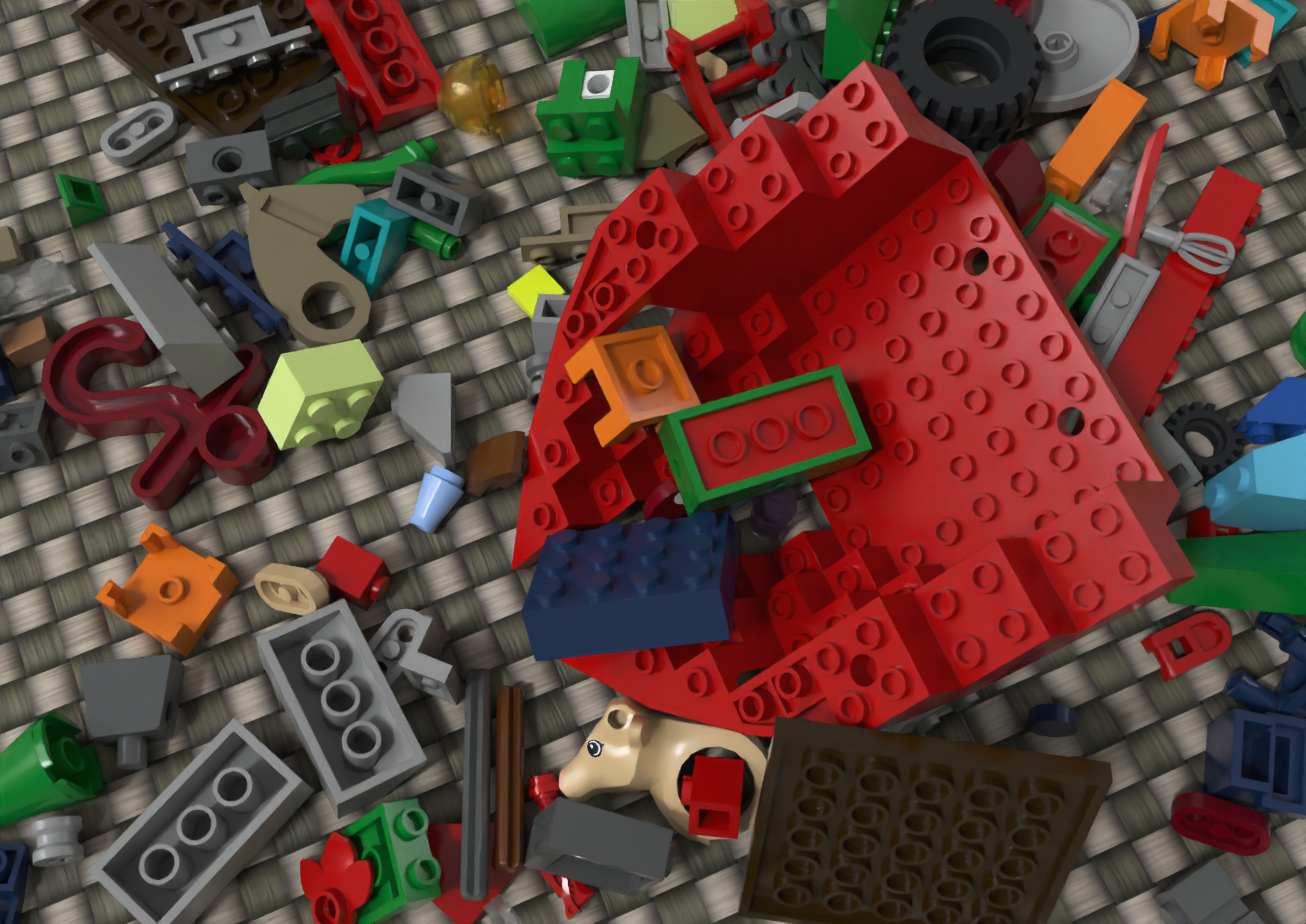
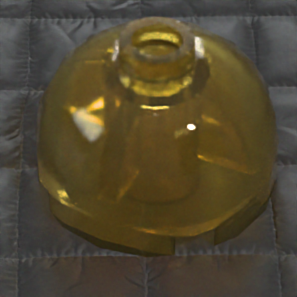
[437,54,507,137]

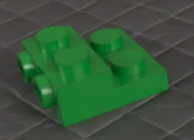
[341,798,442,924]

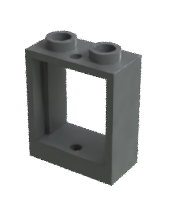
[523,797,676,897]

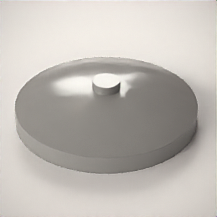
[979,0,1139,113]

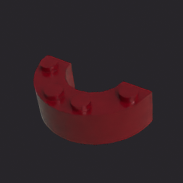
[973,138,1046,260]

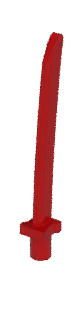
[1117,123,1169,259]

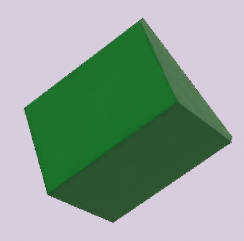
[56,173,106,228]

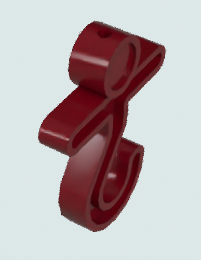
[41,317,278,511]

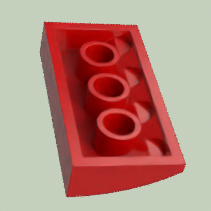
[304,0,451,133]

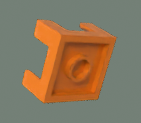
[1149,0,1275,91]
[564,325,701,448]
[95,522,240,657]

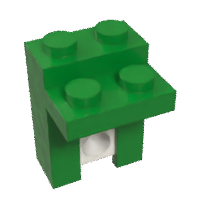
[535,56,650,178]

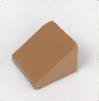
[2,316,55,369]

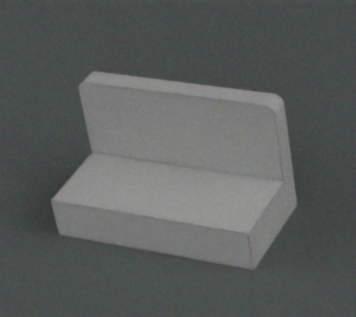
[400,615,464,705]

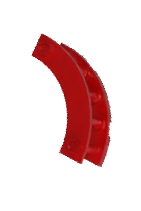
[665,0,794,155]

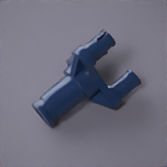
[1223,611,1306,718]

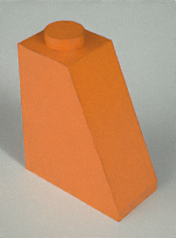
[1044,77,1148,205]

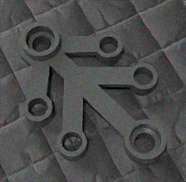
[752,5,832,105]

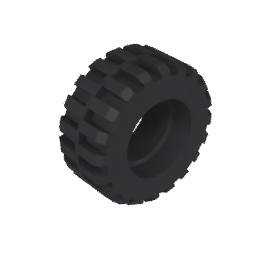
[882,0,1044,154]

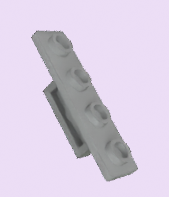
[155,5,314,93]

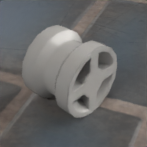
[31,816,84,867]

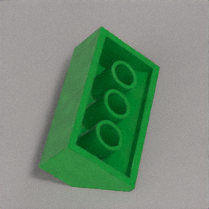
[822,0,904,81]

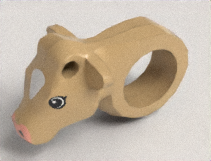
[559,695,768,846]

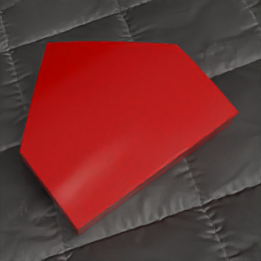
[427,821,526,924]

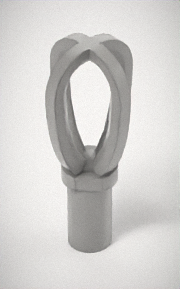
[1142,222,1235,274]

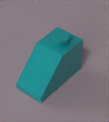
[339,198,414,297]

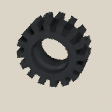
[1162,401,1244,487]

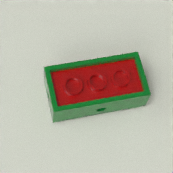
[1022,191,1123,313]
[657,364,873,517]

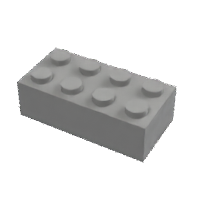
[87,718,315,924]

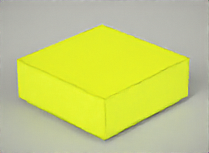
[507,264,566,320]

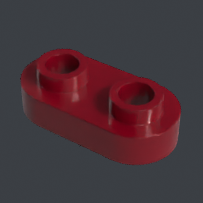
[1171,792,1271,856]

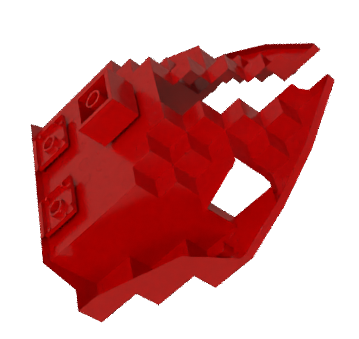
[512,60,1197,737]

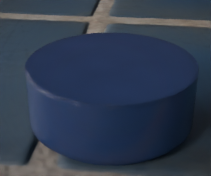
[1028,703,1077,737]

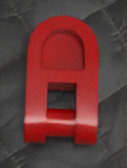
[1141,612,1232,683]

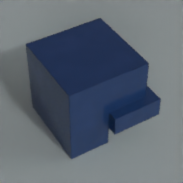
[1203,709,1306,820]

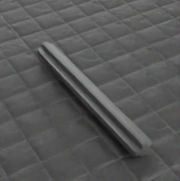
[460,668,492,901]

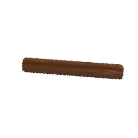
[495,685,524,873]

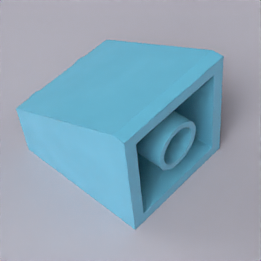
[1203,433,1306,533]

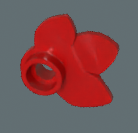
[300,831,374,924]

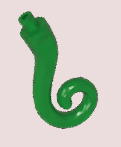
[293,136,439,248]

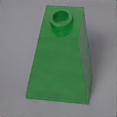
[1164,530,1306,615]

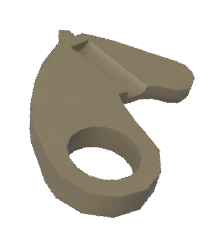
[238,182,372,348]

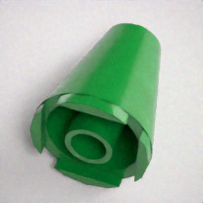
[0,711,103,828]

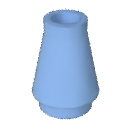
[409,465,465,534]

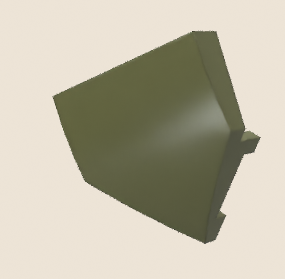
[635,94,709,170]

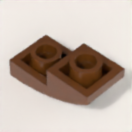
[463,430,528,499]

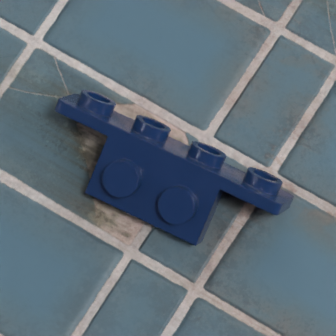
[162,221,292,341]

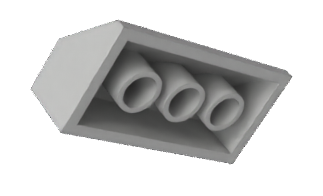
[87,243,244,399]
[256,598,427,819]

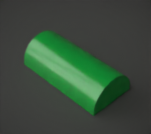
[513,0,627,58]

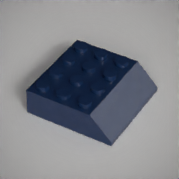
[521,511,742,661]

